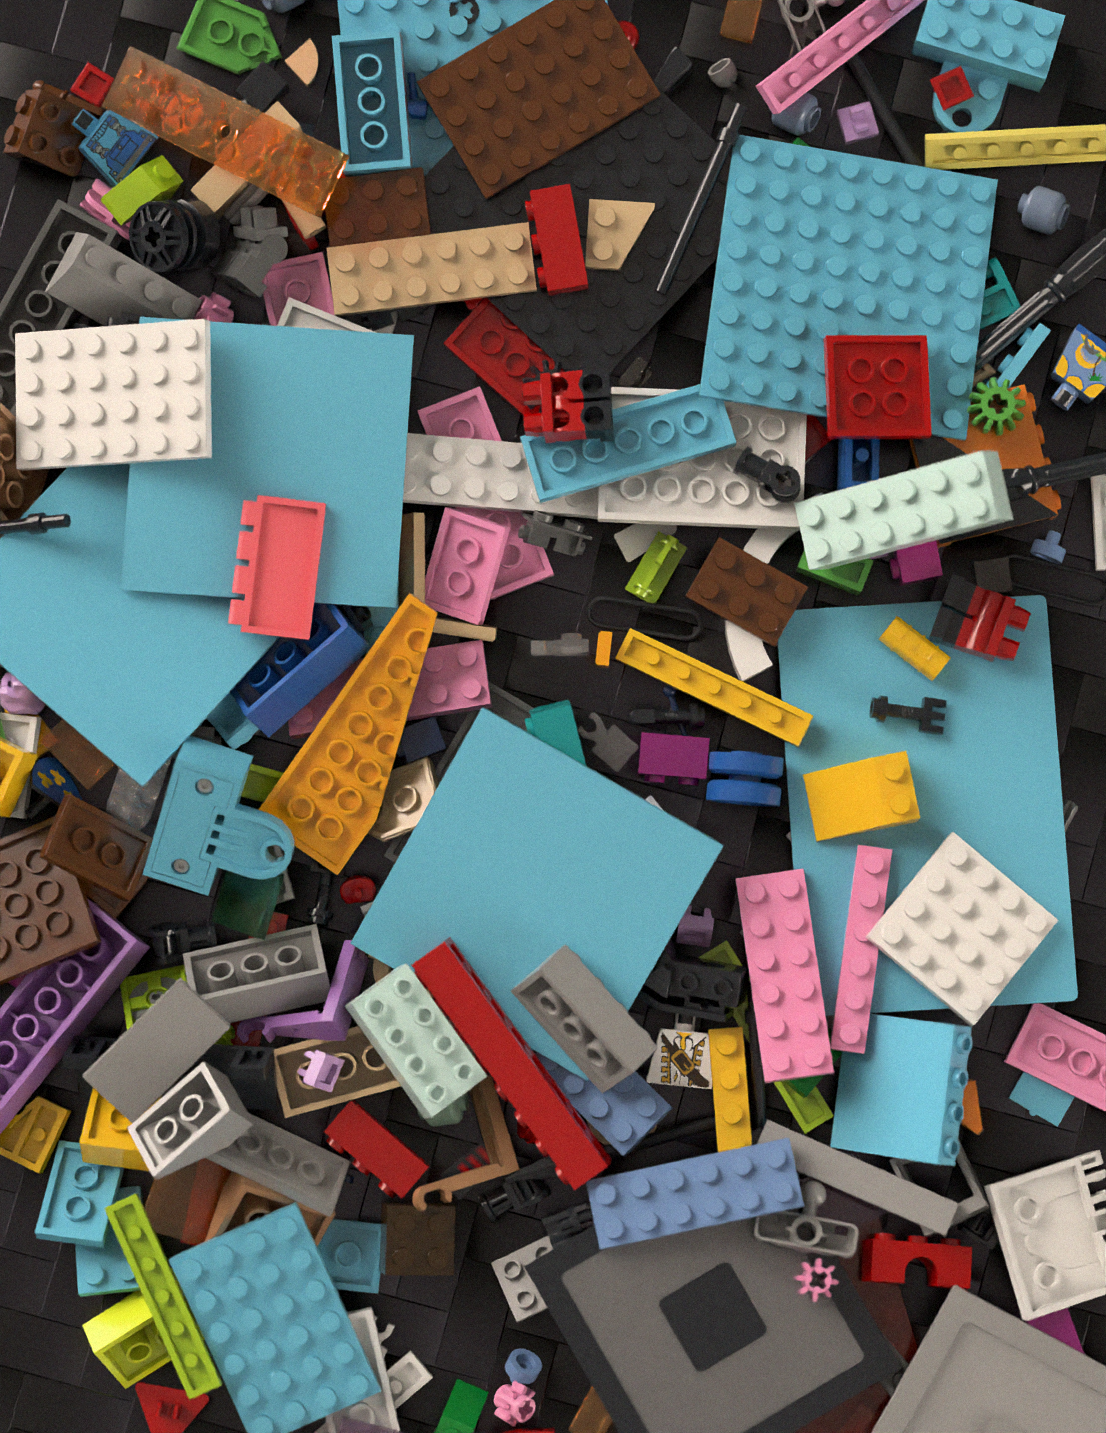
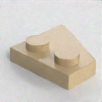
[585,199,655,271]

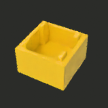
[80,1087,162,1171]

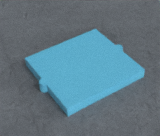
[1009,1072,1074,1127]

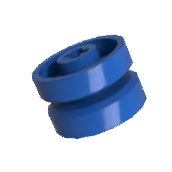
[706,751,784,807]

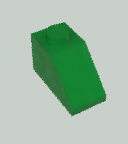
[434,1378,489,1433]

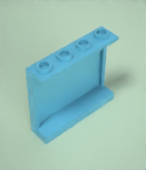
[830,1014,972,1165]

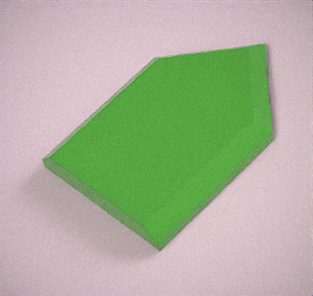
[177,0,282,75]

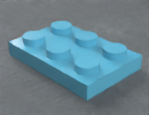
[35,1140,124,1248]
[75,1186,143,1297]

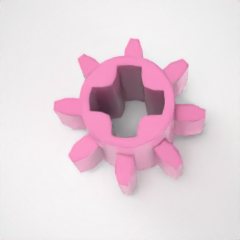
[194,292,234,323]
[794,1258,839,1302]
[494,1380,535,1426]

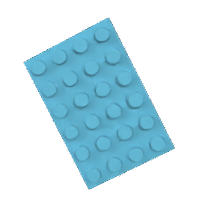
[169,1201,381,1433]

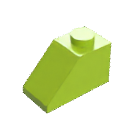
[100,155,183,226]

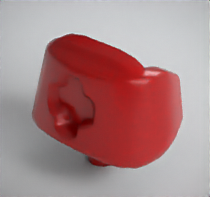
[340,875,376,904]

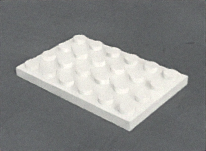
[15,319,212,470]
[598,387,807,530]

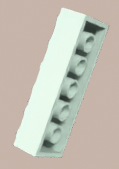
[794,451,1013,570]

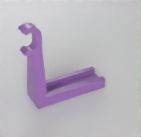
[237,940,369,1044]

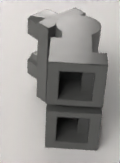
[211,205,288,298]

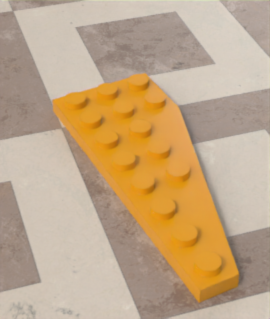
[258,593,438,875]

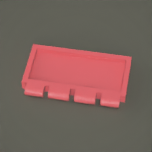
[228,495,326,641]

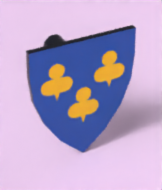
[25,757,82,820]

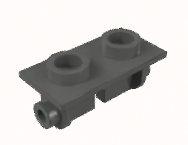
[518,510,593,557]

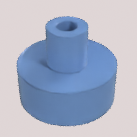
[1030,530,1066,564]
[505,1349,542,1384]

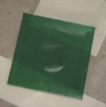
[211,871,285,940]

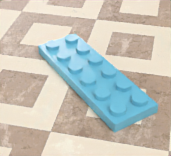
[520,384,737,503]

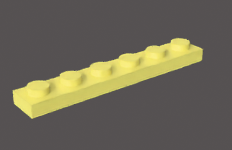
[925,124,1106,170]

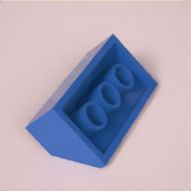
[230,603,371,737]

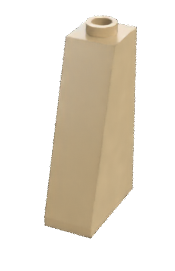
[191,101,305,220]

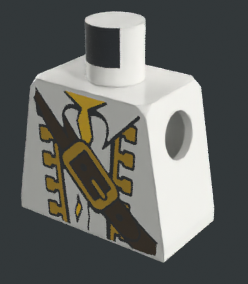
[646,1013,712,1089]

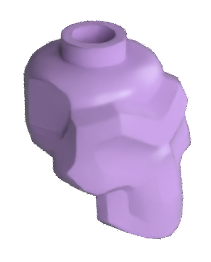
[0,672,46,715]

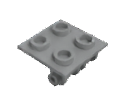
[491,1236,553,1323]

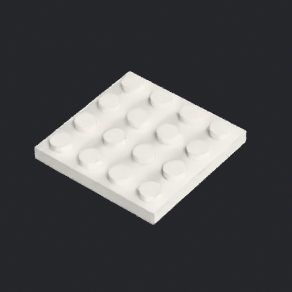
[865,832,1058,1026]

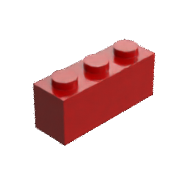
[525,184,589,296]
[324,1100,430,1198]

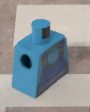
[71,109,158,187]

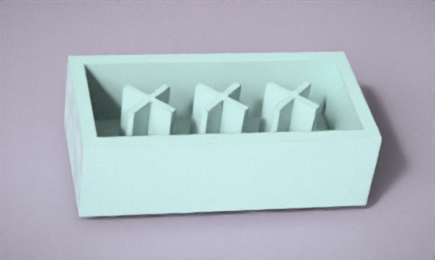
[345,963,487,1118]

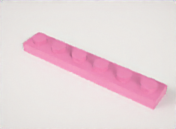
[756,0,924,114]
[830,845,892,1054]

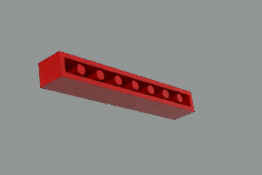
[411,937,612,1190]

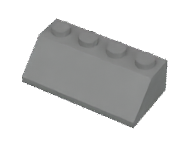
[45,232,203,326]
[183,924,330,1023]
[511,944,658,1093]

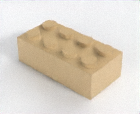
[274,1026,401,1118]

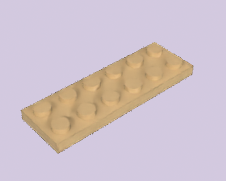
[327,222,537,316]

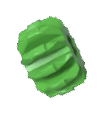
[967,377,1026,436]

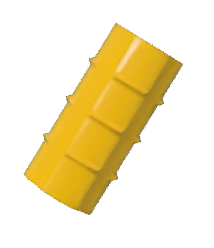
[878,616,951,681]

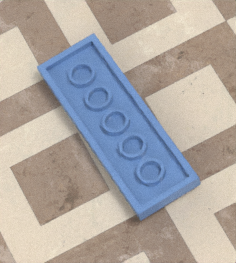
[586,1137,804,1250]

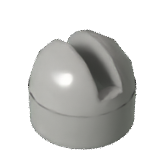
[708,58,738,88]

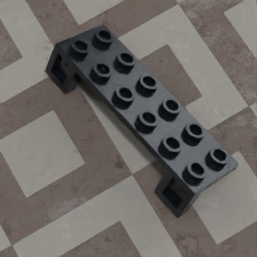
[63,1035,279,1110]

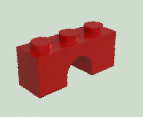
[861,1233,972,1289]

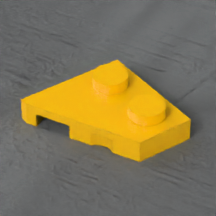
[0,1096,71,1173]

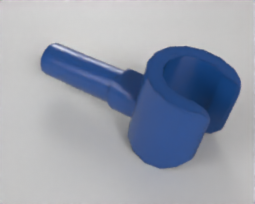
[407,72,428,120]

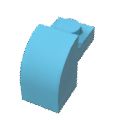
[207,693,259,750]

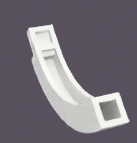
[725,492,824,682]

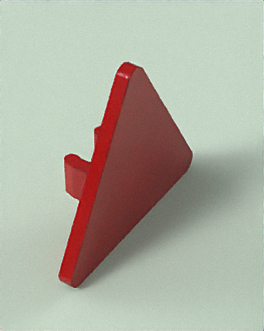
[135,1382,210,1433]

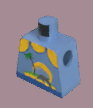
[1050,324,1106,411]

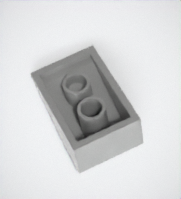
[127,1061,254,1179]

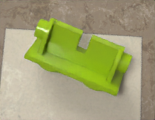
[625,531,688,603]

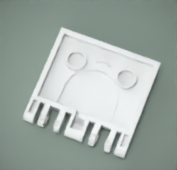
[984,1150,1106,1320]

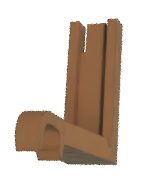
[413,1075,519,1212]

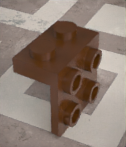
[3,89,97,176]

